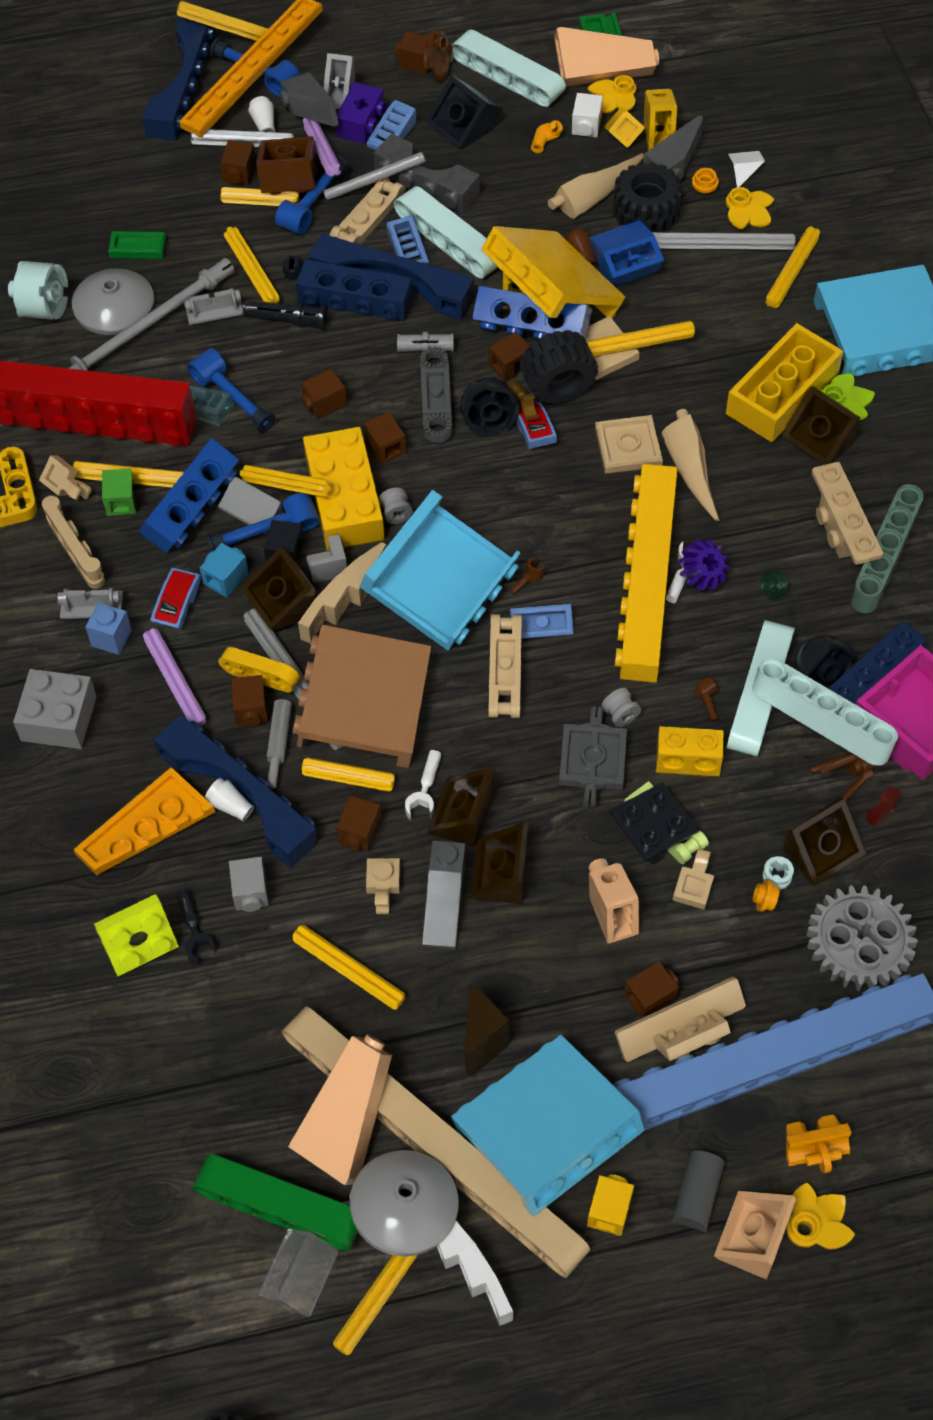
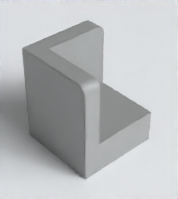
[307,535,347,583]

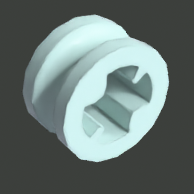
[763,856,794,890]

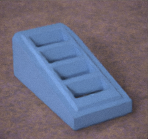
[367,100,416,150]
[386,215,429,265]

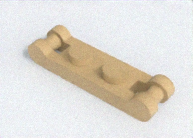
[330,177,406,244]
[42,496,105,589]
[489,614,522,718]

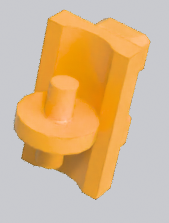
[786,1114,851,1174]

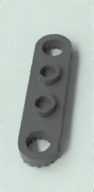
[420,346,452,443]

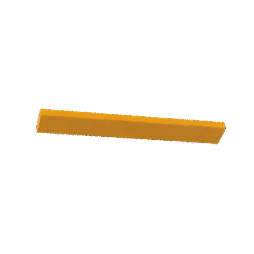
[179,0,323,137]

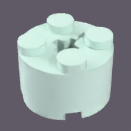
[8,261,68,320]

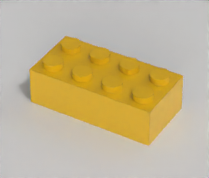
[726,323,844,442]
[303,427,385,551]

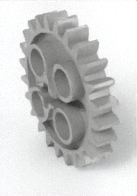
[806,885,918,991]

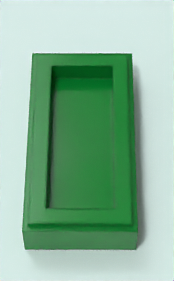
[108,231,166,259]

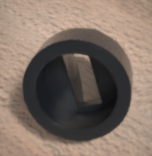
[282,255,303,280]

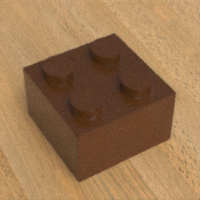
[256,136,318,195]

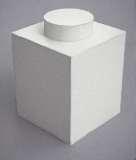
[572,93,603,137]

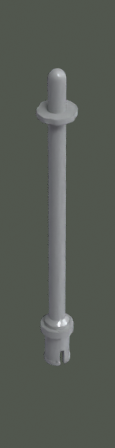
[68,258,235,371]

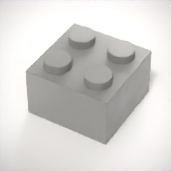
[13,669,97,749]

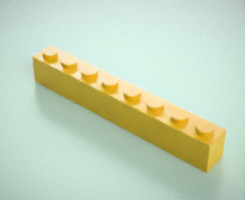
[615,464,677,683]

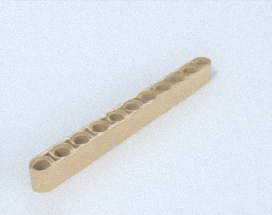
[282,1007,590,1278]

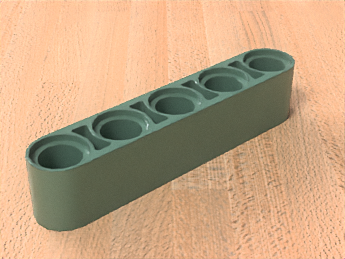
[851,484,924,613]

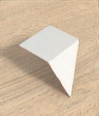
[728,151,765,187]

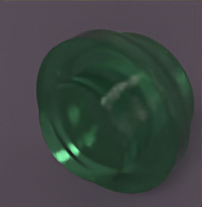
[760,569,787,600]

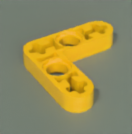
[0,447,38,527]

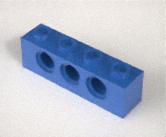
[472,286,592,339]
[138,438,239,553]

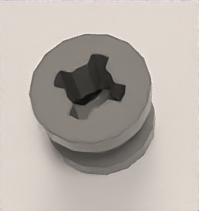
[378,488,413,524]
[602,688,641,727]

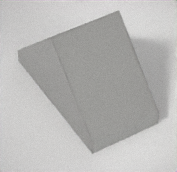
[323,53,356,109]

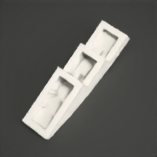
[436,1221,513,1326]

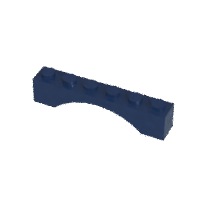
[142,17,216,141]
[308,234,474,320]
[153,715,318,869]

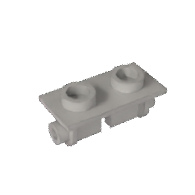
[184,288,243,325]
[58,588,123,619]

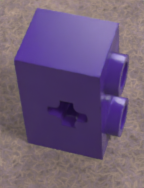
[336,82,387,144]

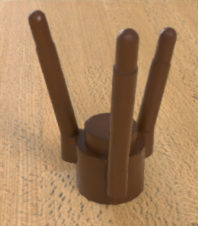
[810,752,878,801]

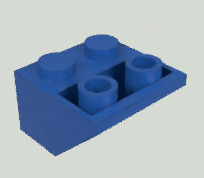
[589,220,664,287]

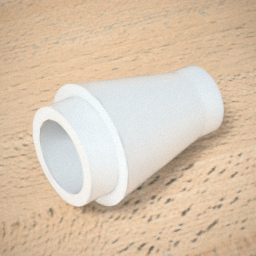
[248,96,275,132]
[205,778,254,822]

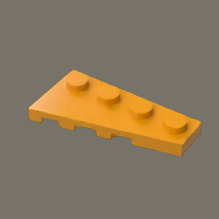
[73,768,215,875]

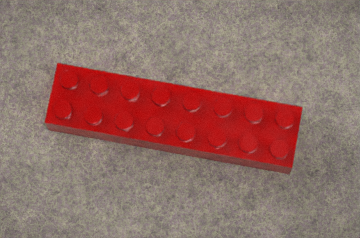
[0,360,197,446]

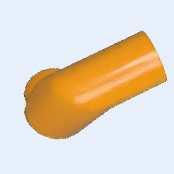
[531,120,563,153]

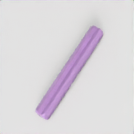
[303,118,341,177]
[143,628,207,726]

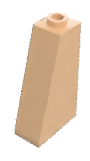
[554,27,659,87]
[288,1034,392,1185]

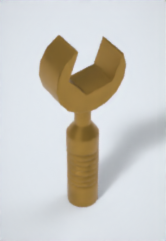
[509,380,539,421]

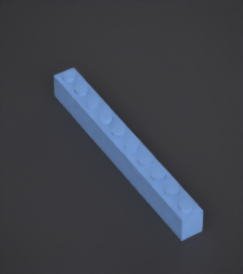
[612,973,933,1131]

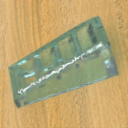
[190,386,234,427]

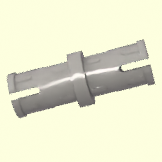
[397,332,454,352]

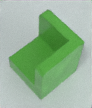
[102,468,136,516]

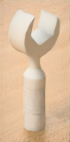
[665,542,687,603]
[405,750,441,820]

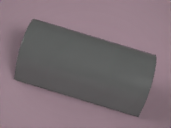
[672,1150,725,1233]

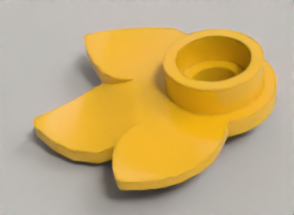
[588,75,636,113]
[726,187,774,229]
[786,1183,855,1250]

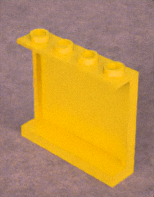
[481,226,625,319]

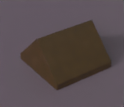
[782,386,860,465]
[240,546,316,631]
[427,768,495,847]
[783,797,866,886]
[471,822,528,904]
[465,985,509,1076]

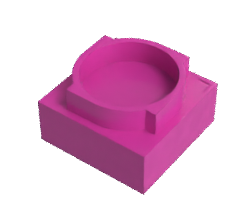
[856,645,933,780]

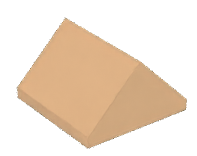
[714,1191,796,1279]

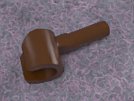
[509,557,545,595]
[695,677,718,722]

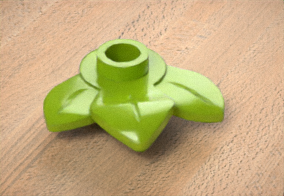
[821,373,875,420]

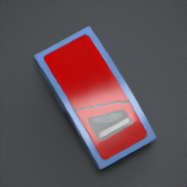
[516,401,557,449]
[150,568,201,630]

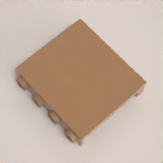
[293,624,431,768]

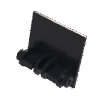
[609,782,699,864]

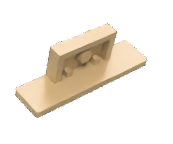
[812,462,883,565]
[615,977,746,1062]

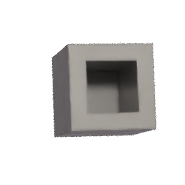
[229,857,269,912]

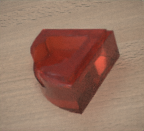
[866,786,901,828]

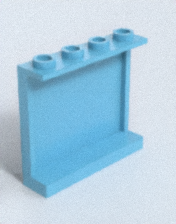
[814,264,933,376]
[359,490,520,651]
[451,1035,644,1217]

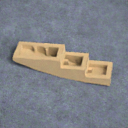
[298,542,387,644]

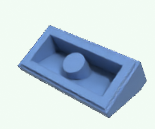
[509,604,573,638]

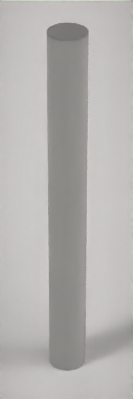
[324,152,426,200]

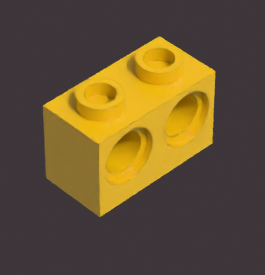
[656,726,723,777]

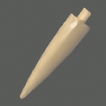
[548,153,643,219]
[662,409,720,521]

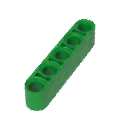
[192,1154,358,1251]

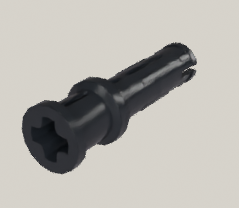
[243,299,328,330]

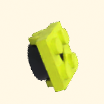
[94,894,179,976]

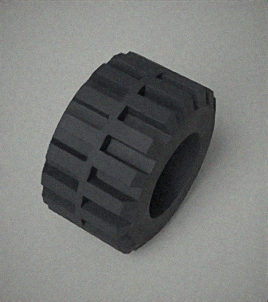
[613,162,682,232]
[519,330,599,405]

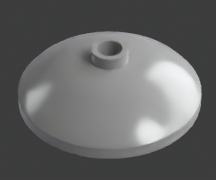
[72,268,155,335]
[350,1150,459,1256]

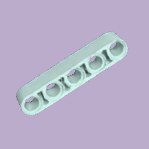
[451,29,566,107]
[394,186,498,279]
[727,620,795,757]
[752,658,898,765]

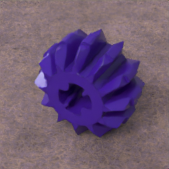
[677,539,731,591]

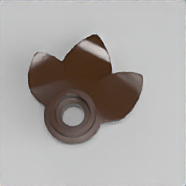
[423,29,453,82]

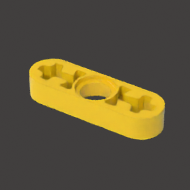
[218,647,300,693]

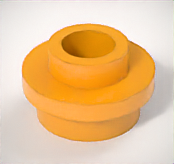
[692,168,719,193]
[752,879,780,912]

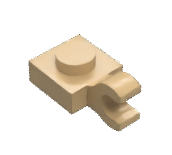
[39,455,92,499]
[673,849,714,910]
[366,858,400,914]

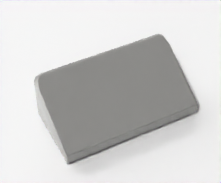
[218,477,283,535]

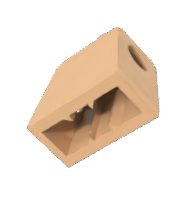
[589,859,639,944]

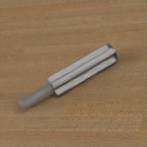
[267,699,292,789]

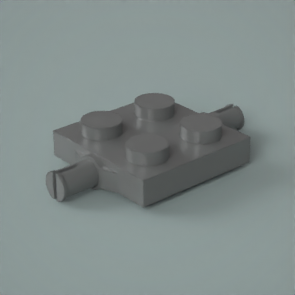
[559,706,627,807]

